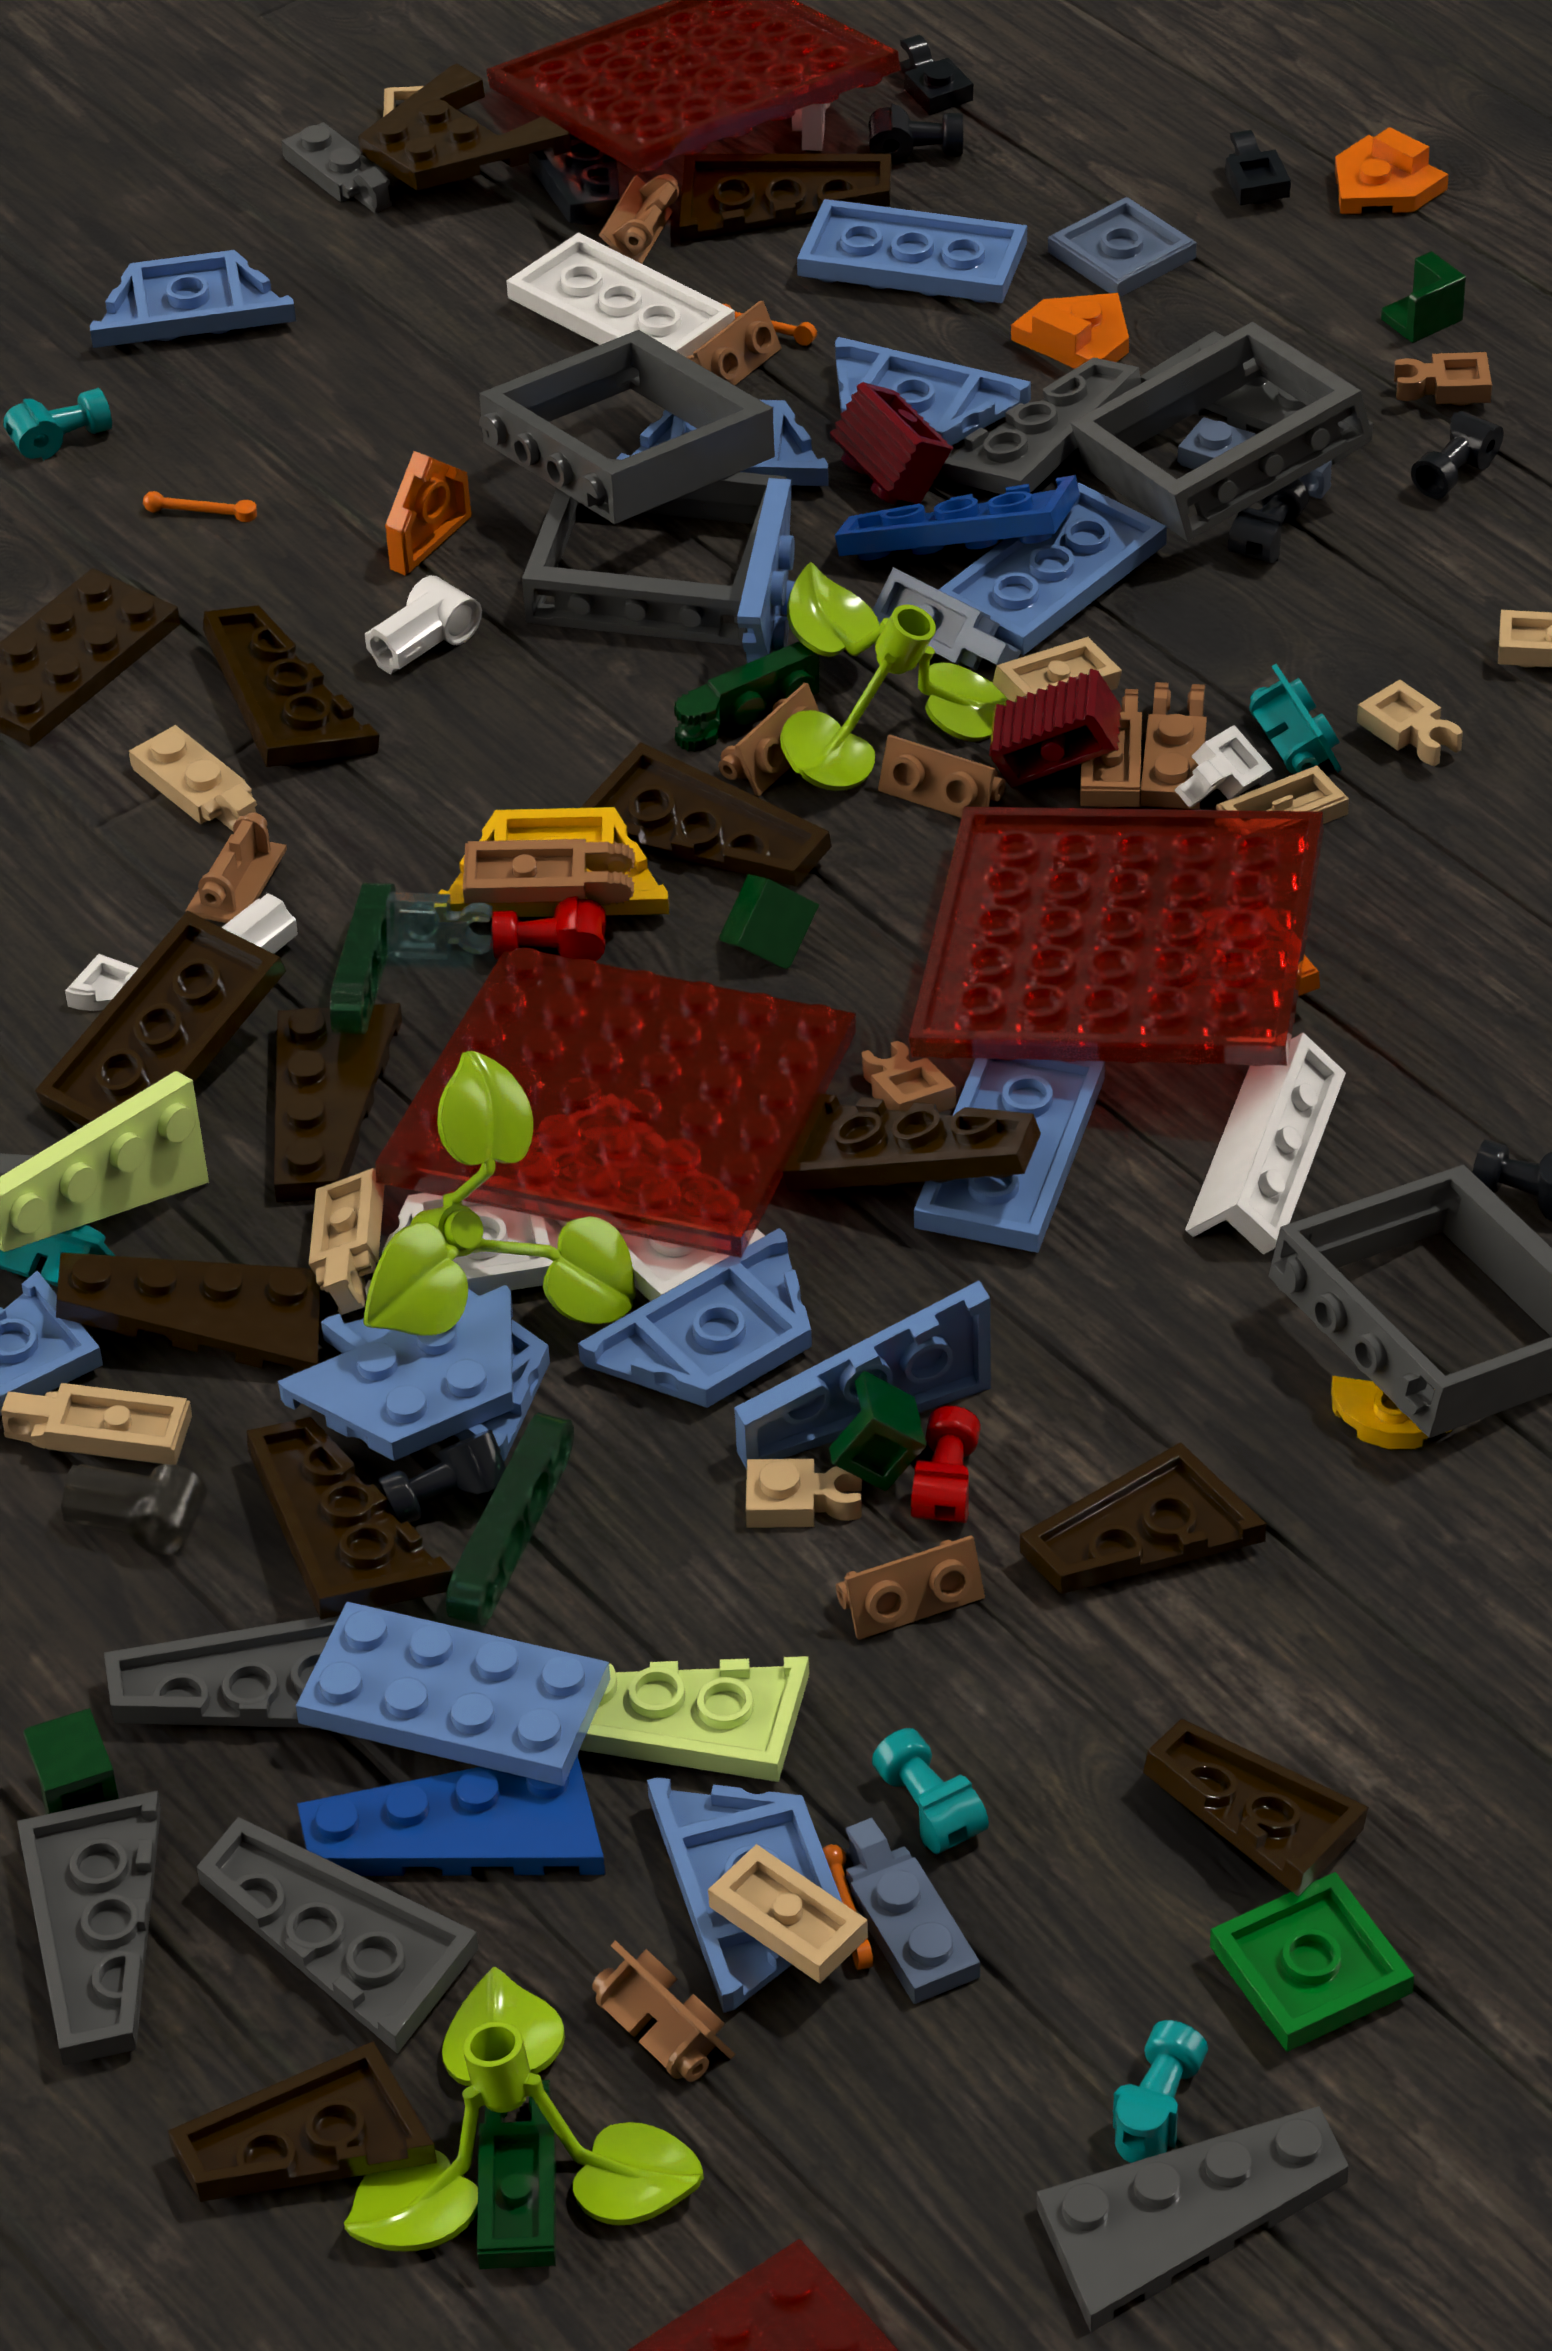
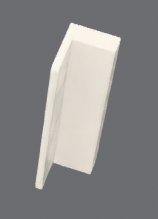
[1185,1033,1346,1254]

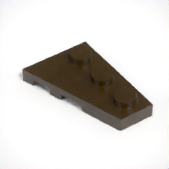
[1020,1442,1266,1594]
[1143,1718,1369,1896]
[168,2041,437,2202]

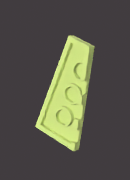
[0,1071,209,1252]
[580,1656,809,1782]

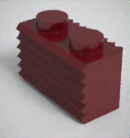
[830,382,953,505]
[989,669,1122,788]

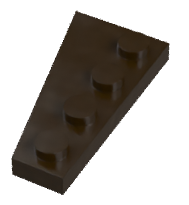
[781,1093,1041,1191]

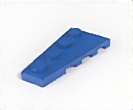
[835,475,1080,561]
[297,1755,605,1876]

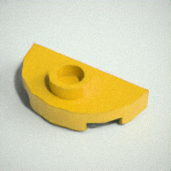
[1331,1376,1452,1449]

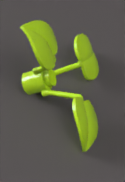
[780,562,1009,791]
[363,1051,635,1336]
[344,1967,704,2252]

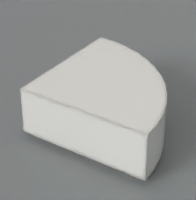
[65,954,138,1011]

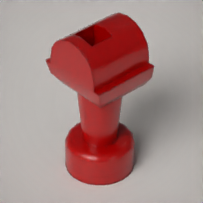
[492,896,606,968]
[911,1406,981,1523]

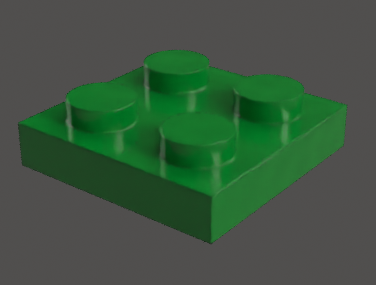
[1210,1872,1414,2052]

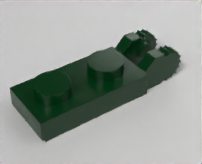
[674,641,819,752]
[477,2080,556,2269]

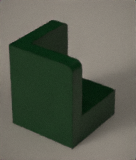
[1381,251,1466,343]
[719,874,819,969]
[829,1371,926,1492]
[23,1708,119,1814]

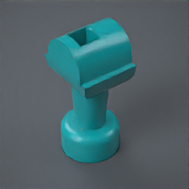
[3,388,112,460]
[872,1728,989,1854]
[1113,2020,1208,2163]

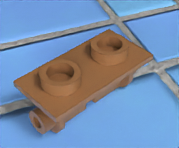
[599,174,679,264]
[686,301,782,386]
[718,683,819,796]
[878,735,1005,825]
[185,812,287,923]
[836,1535,985,1640]
[592,1940,735,2082]

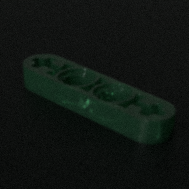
[330,883,397,1034]
[446,1412,574,1626]

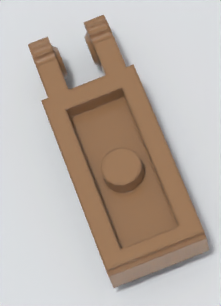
[1140,682,1207,809]
[1080,689,1142,808]
[463,839,635,905]

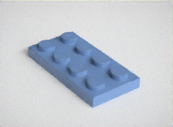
[797,199,1027,303]
[939,483,1167,655]
[914,1038,1105,1253]
[296,1602,610,1786]

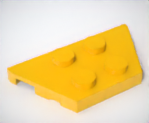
[436,807,669,919]

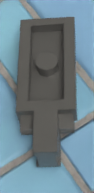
[281,122,392,213]

